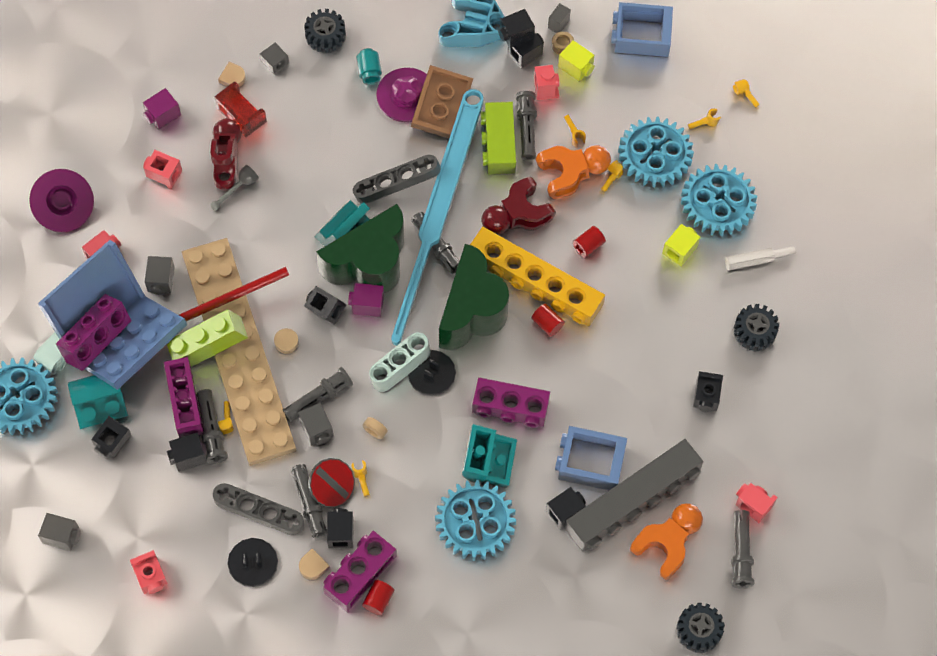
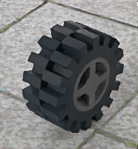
[304,9,346,53]
[734,304,779,351]
[676,603,725,653]

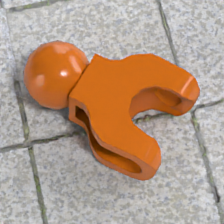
[536,145,611,199]
[630,503,703,580]

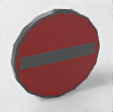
[308,458,355,508]

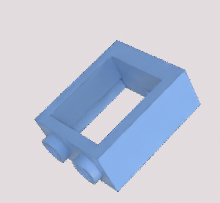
[611,2,673,57]
[555,426,627,490]

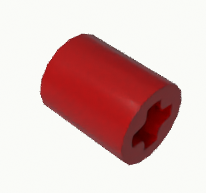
[572,226,606,258]
[531,303,565,337]
[362,580,395,616]

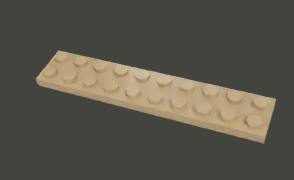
[181,238,296,466]

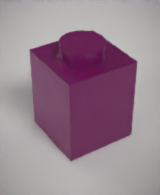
[142,88,181,130]
[348,283,384,317]

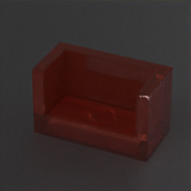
[214,81,267,138]

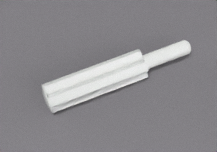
[725,247,796,271]

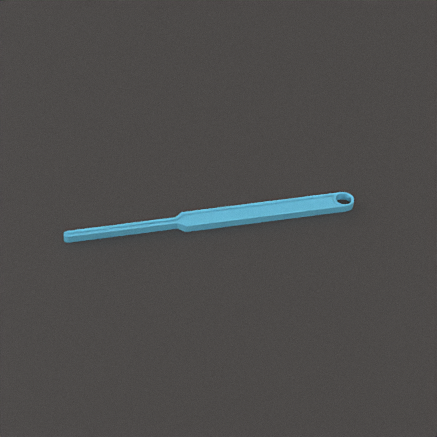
[391,89,484,346]

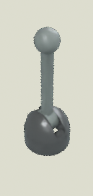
[210,165,259,210]

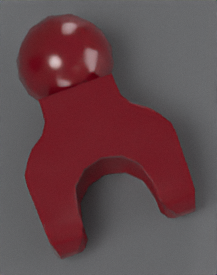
[210,118,242,189]
[481,177,556,235]

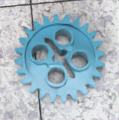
[618,117,694,188]
[681,164,757,236]
[0,358,58,436]
[435,480,516,561]

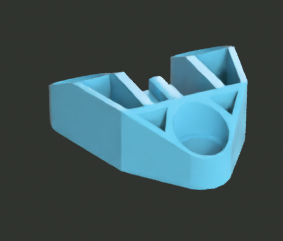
[438,0,505,47]

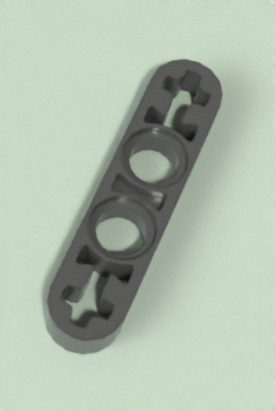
[353,155,441,204]
[213,483,304,535]

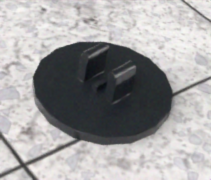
[408,350,456,396]
[227,538,278,587]

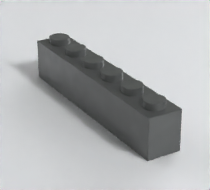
[565,439,704,552]

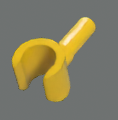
[733,79,760,108]
[688,108,721,129]
[564,114,586,148]
[601,160,623,192]
[218,401,234,435]
[351,460,370,497]

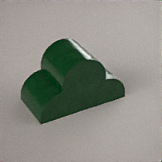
[316,204,404,293]
[439,244,509,350]

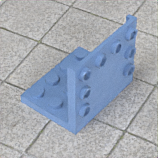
[38,240,188,390]

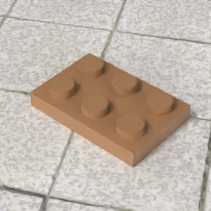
[411,65,474,139]

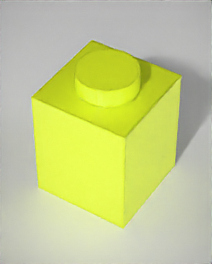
[558,40,595,82]
[662,224,700,267]

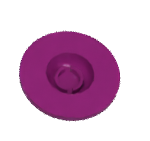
[376,68,427,122]
[29,169,94,232]

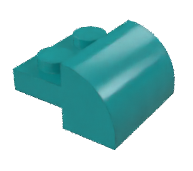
[314,200,370,246]
[68,375,129,429]
[462,424,517,488]

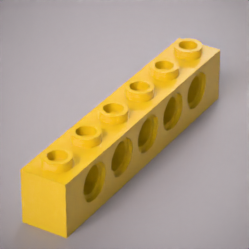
[470,226,605,327]

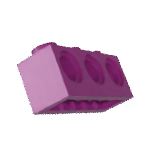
[56,294,132,371]
[164,357,204,438]
[472,377,550,428]
[323,530,397,613]

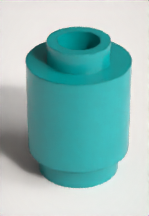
[356,48,382,84]

